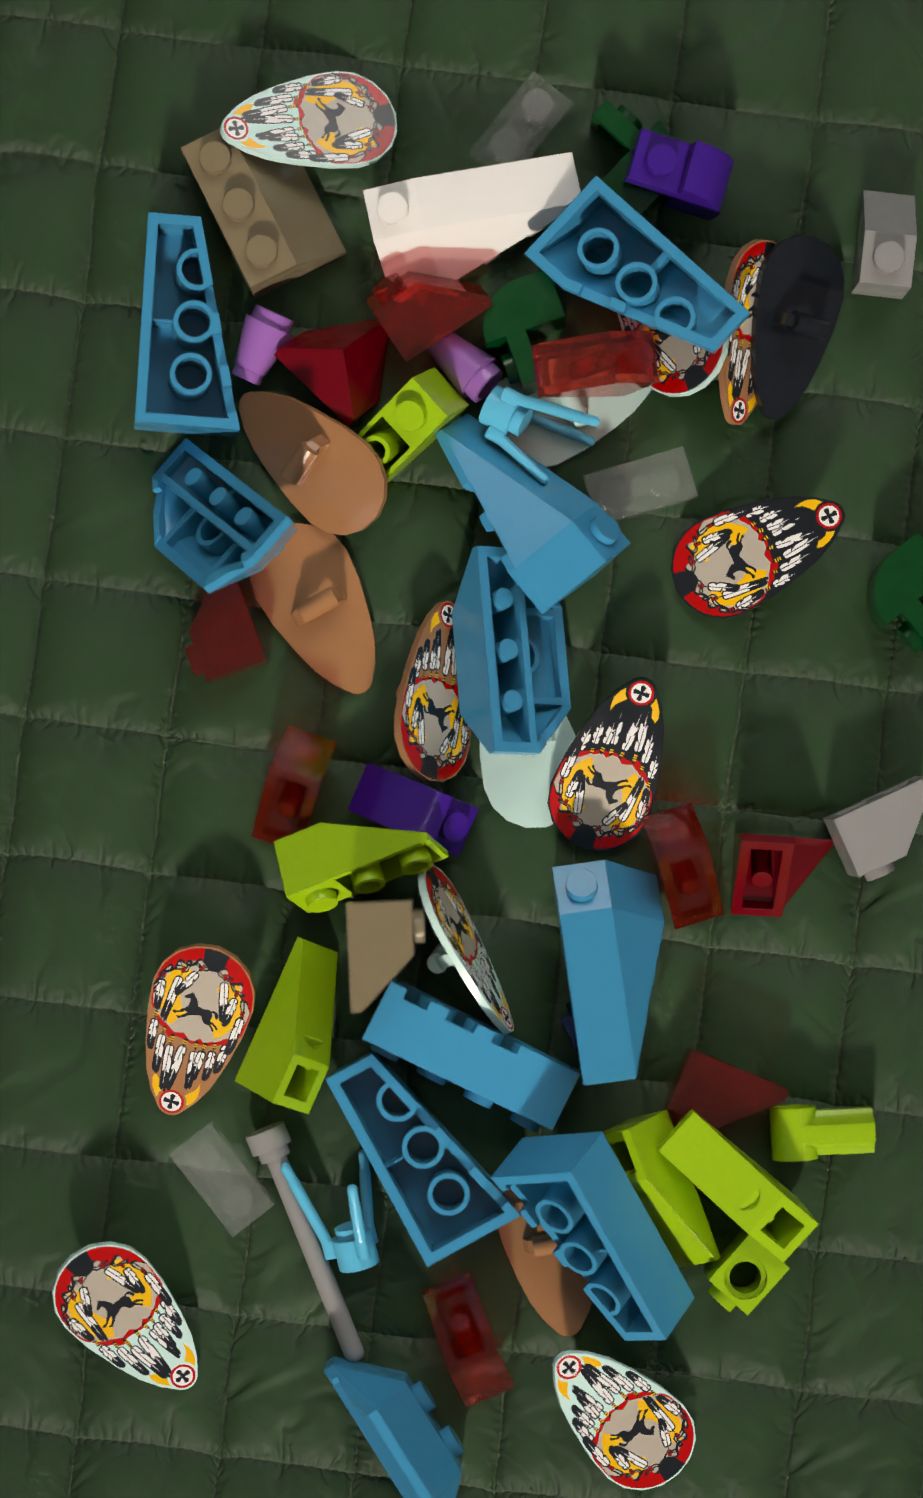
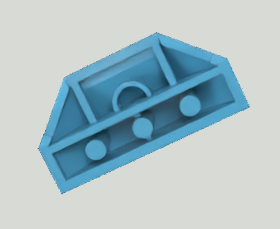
[152,438,297,594]
[452,546,571,755]
[323,1356,465,1498]

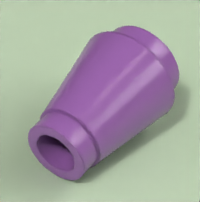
[232,304,294,386]
[426,328,503,403]

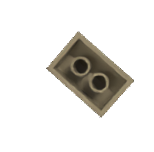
[181,128,347,299]
[346,898,426,1013]

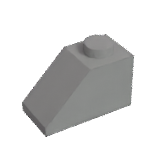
[851,190,917,299]
[823,776,923,881]

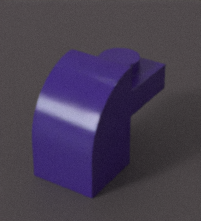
[624,128,734,221]
[348,762,478,857]

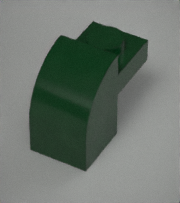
[590,99,671,218]
[483,270,566,396]
[867,532,923,653]

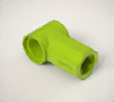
[769,1104,876,1162]

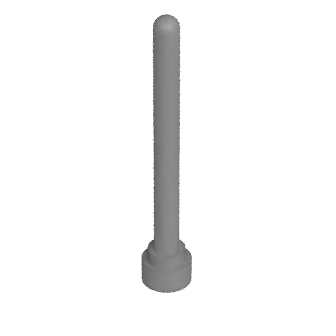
[245,1121,364,1362]

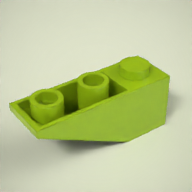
[357,367,469,482]
[274,823,449,913]
[234,937,338,1114]
[603,1109,721,1268]
[656,1109,819,1263]

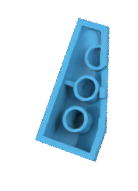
[525,176,751,354]
[435,413,631,615]
[552,860,665,1086]

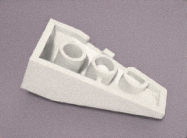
[363,152,581,302]

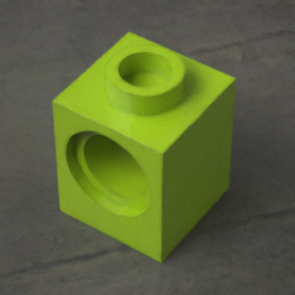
[704,1229,790,1316]

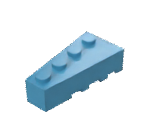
[134,212,240,438]
[362,977,580,1133]
[325,1050,521,1267]
[490,1131,695,1341]

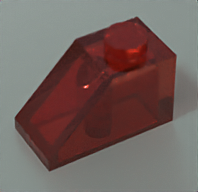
[366,271,494,362]
[531,331,659,398]
[185,581,269,684]
[251,725,337,844]
[641,802,724,930]
[664,1046,790,1129]
[422,1272,515,1407]

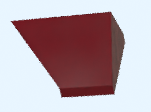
[274,316,392,427]
[730,833,834,917]

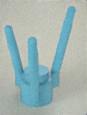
[479,386,600,484]
[280,1149,380,1273]

